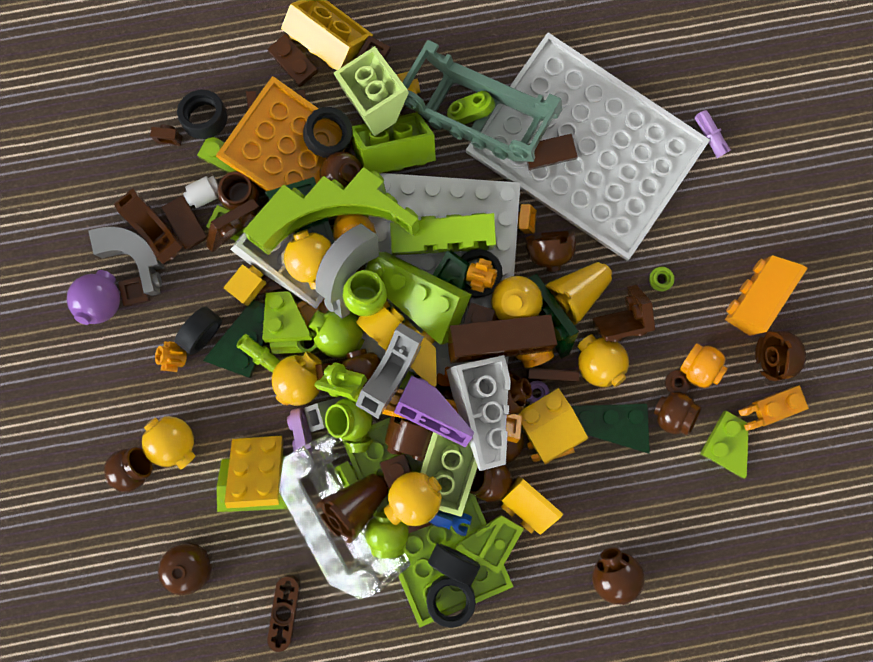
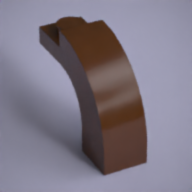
[114,188,183,264]

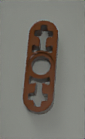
[267,575,300,652]

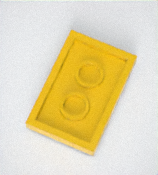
[225,436,284,508]

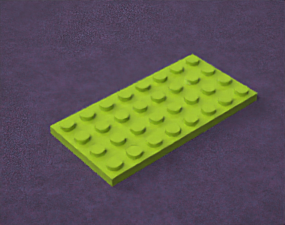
[342,417,513,628]

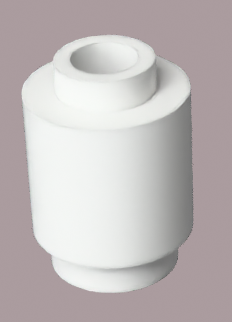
[183,176,219,208]

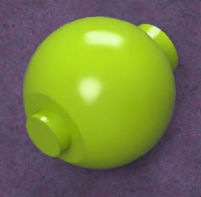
[308,310,365,358]

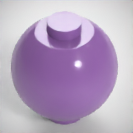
[67,270,120,325]

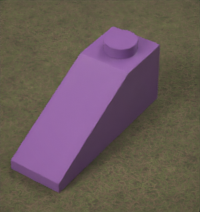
[394,376,474,448]

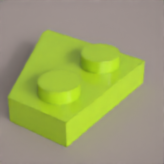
[262,291,313,343]
[700,411,748,479]
[455,515,524,574]

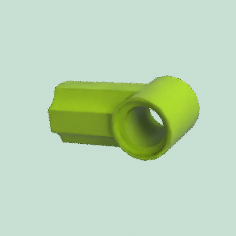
[270,330,319,354]

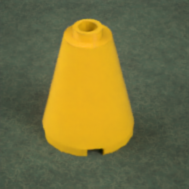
[545,262,612,325]

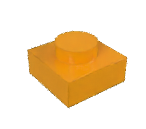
[517,204,537,234]

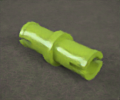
[236,334,281,373]

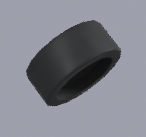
[177,90,228,139]
[303,107,353,158]
[461,249,503,298]
[175,306,222,355]
[428,543,480,585]
[426,575,476,628]

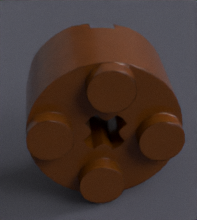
[385,416,433,462]

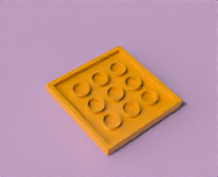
[216,76,344,191]

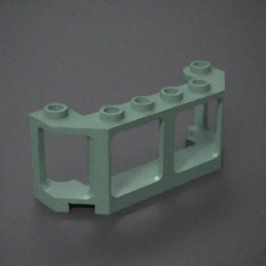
[402,40,562,162]

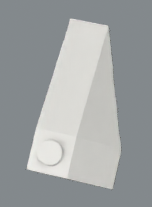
[230,232,324,309]
[446,355,511,471]

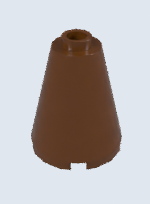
[317,474,389,544]

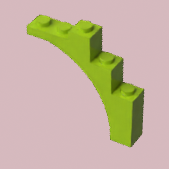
[243,167,420,255]

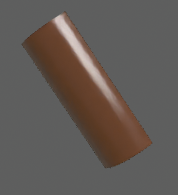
[448,315,557,364]

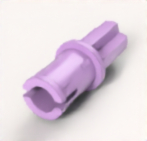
[695,110,731,158]

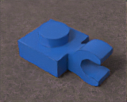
[430,510,472,536]

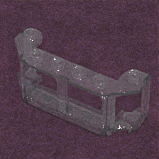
[279,433,411,600]

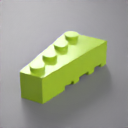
[390,213,496,256]
[365,251,472,345]

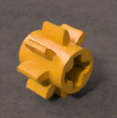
[466,258,497,293]
[155,341,187,372]

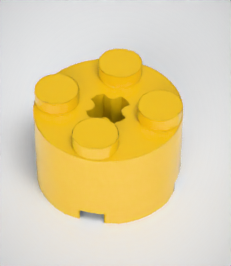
[356,301,418,351]

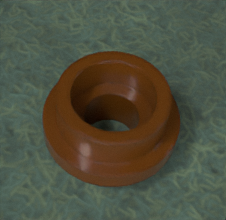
[665,370,691,393]

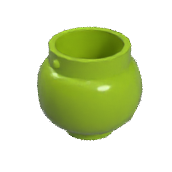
[342,270,387,316]
[325,398,372,441]
[365,511,409,559]

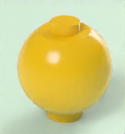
[284,230,332,289]
[491,276,543,320]
[577,334,629,387]
[272,351,322,406]
[142,416,196,470]
[384,472,442,526]

